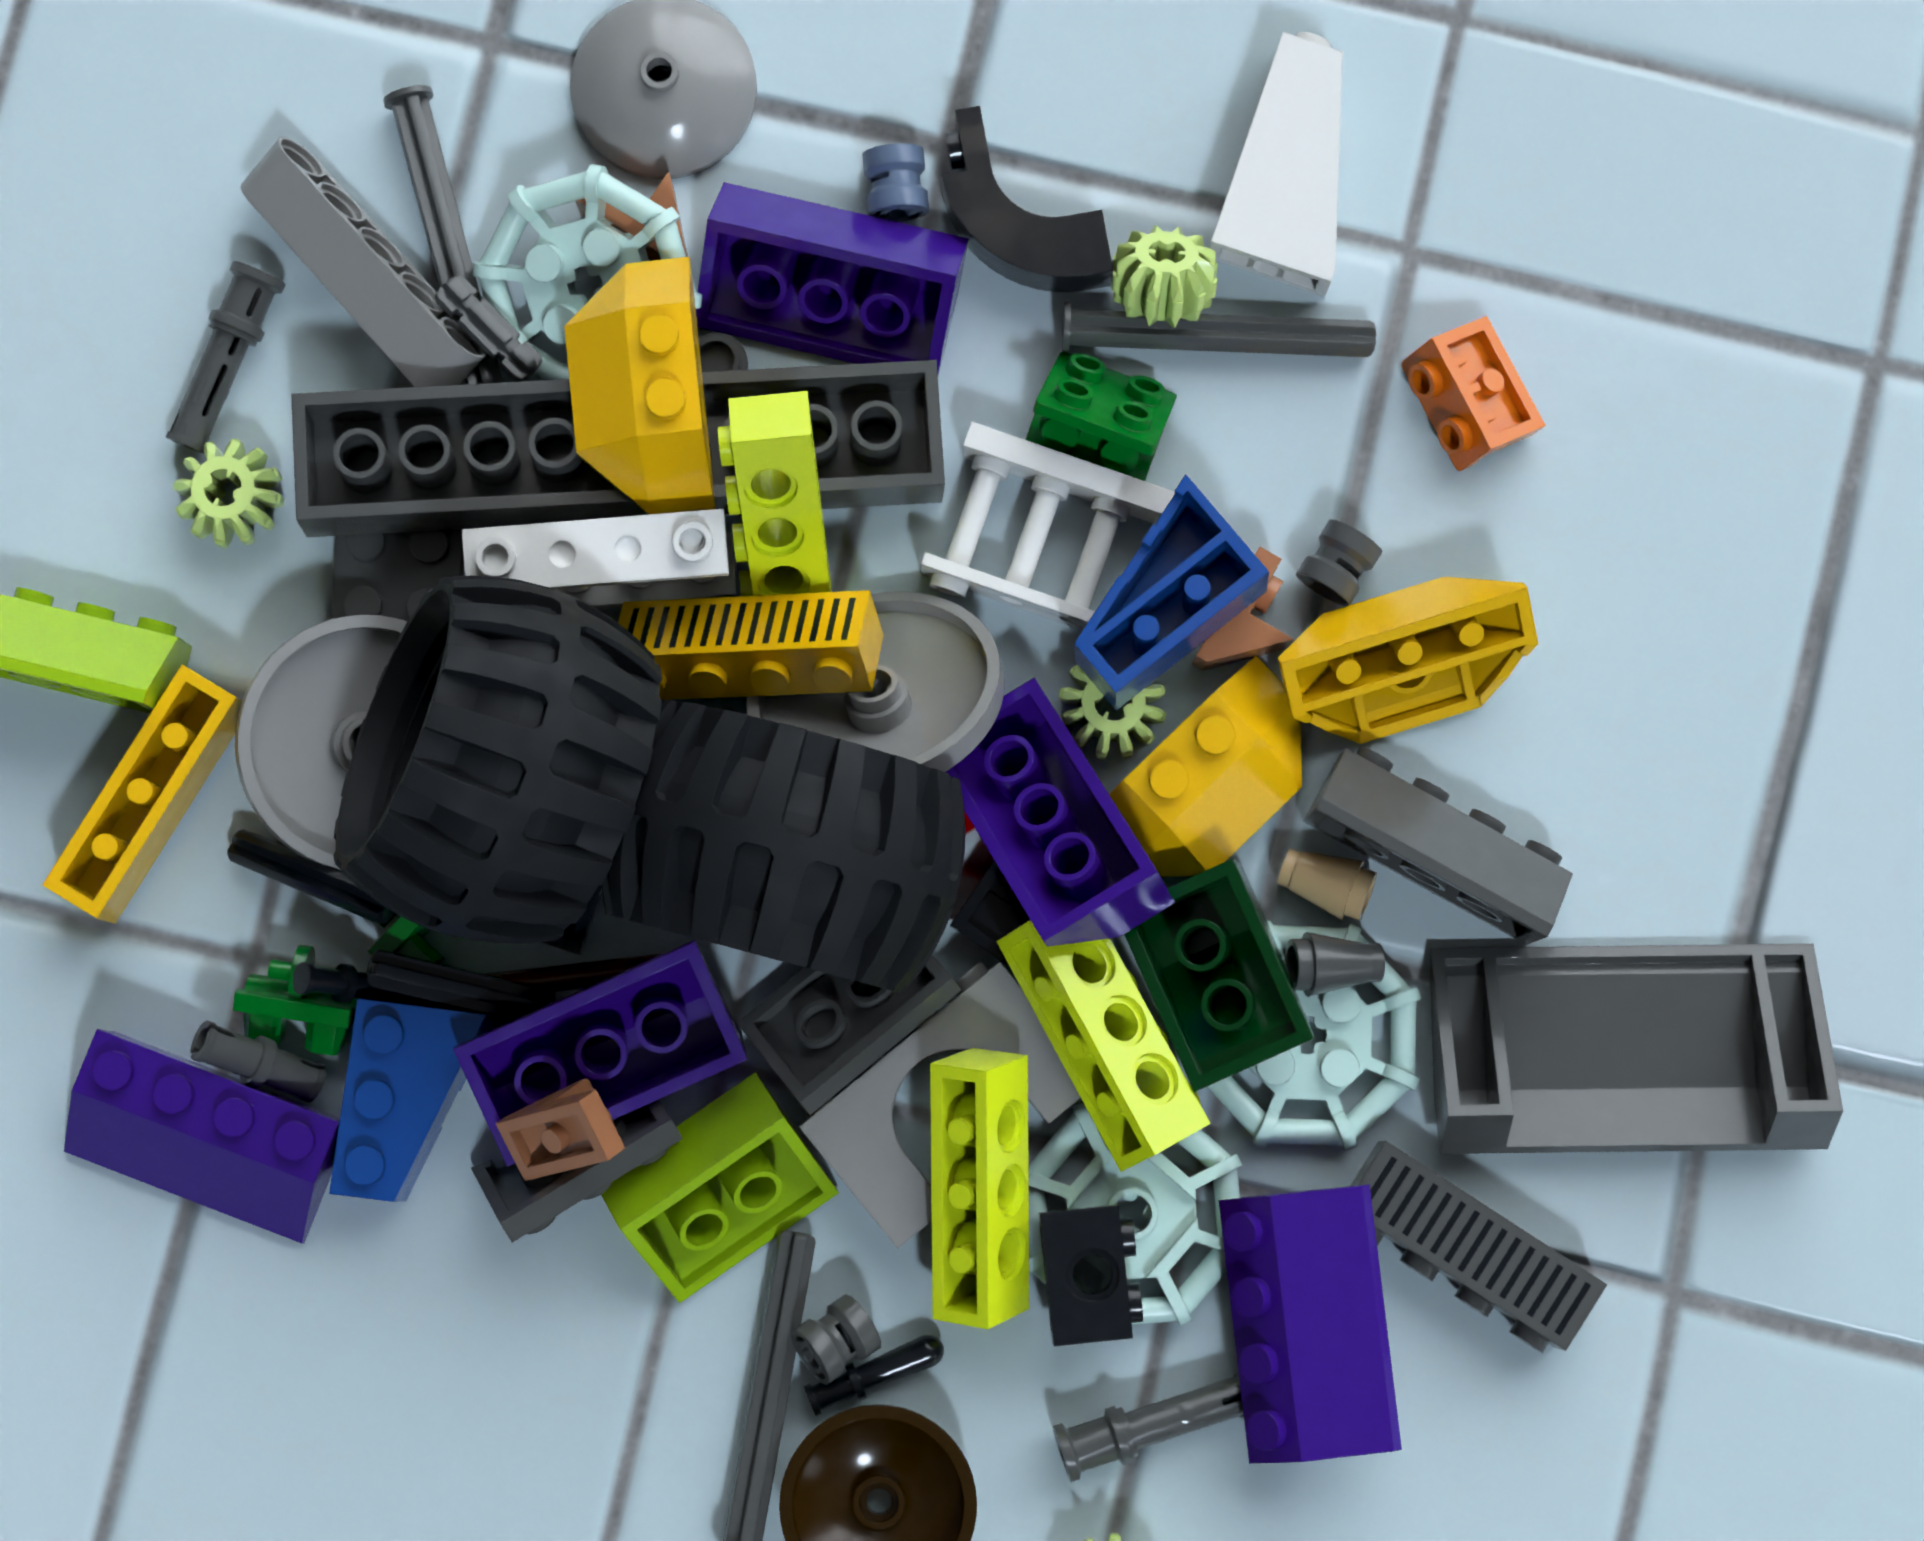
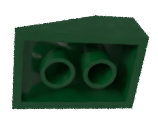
[1124,859,1315,1092]

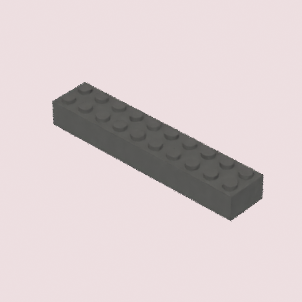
[291,360,945,538]

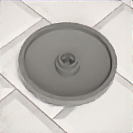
[746,591,1005,772]
[235,615,407,870]

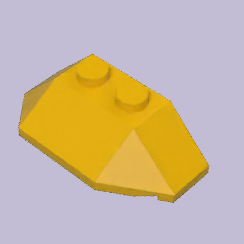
[564,256,716,515]
[1278,577,1538,744]
[1109,656,1302,877]

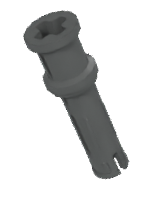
[165,261,286,454]
[1052,1373,1243,1483]

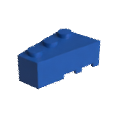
[1074,474,1269,711]
[329,998,496,1202]

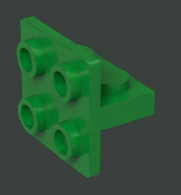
[1026,352,1177,481]

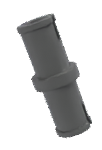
[190,1020,326,1103]

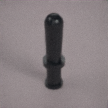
[293,962,423,1006]
[804,1335,944,1416]

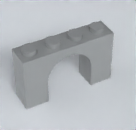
[799,962,1080,1249]

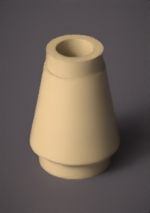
[1277,848,1377,921]

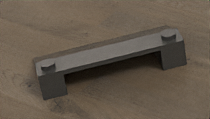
[1430,943,1843,1154]

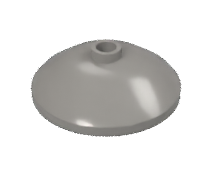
[570,0,757,179]

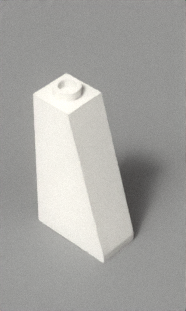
[1209,32,1343,297]

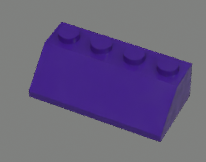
[696,182,969,376]
[946,677,1175,947]
[453,940,748,1167]
[64,1029,340,1244]
[1218,1184,1402,1464]

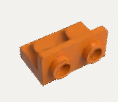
[1401,316,1546,471]

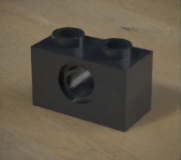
[1038,1204,1143,1347]

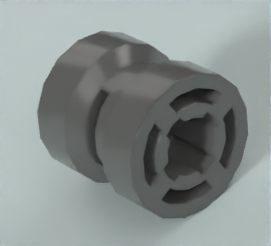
[1295,519,1383,606]
[791,1294,881,1385]

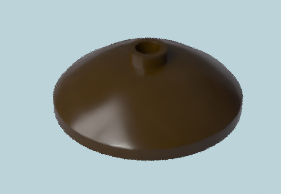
[779,1404,977,1541]

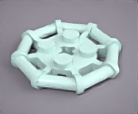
[472,164,702,380]
[1207,920,1422,1151]
[1029,1101,1243,1326]

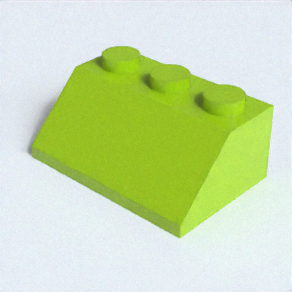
[0,587,192,714]
[601,1072,839,1303]

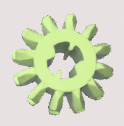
[1111,225,1218,328]
[174,439,285,548]
[1059,665,1166,760]

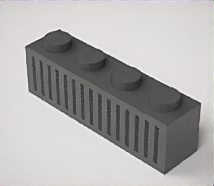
[1350,1141,1608,1353]

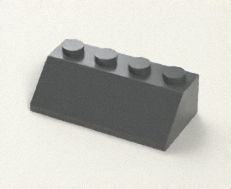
[1303,747,1573,945]

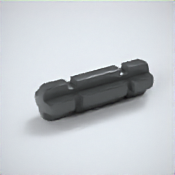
[435,275,543,382]

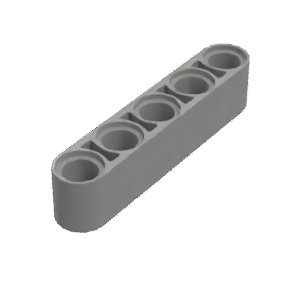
[240,137,486,387]

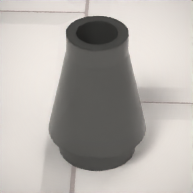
[1285,932,1385,997]

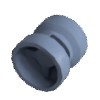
[862,143,929,222]

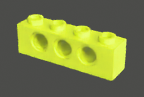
[718,391,832,596]
[996,920,1211,1172]
[930,1048,1029,1329]

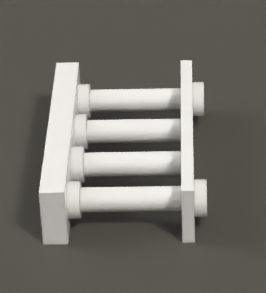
[921,422,1175,630]
[462,509,738,609]

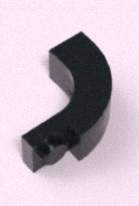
[941,106,1113,292]

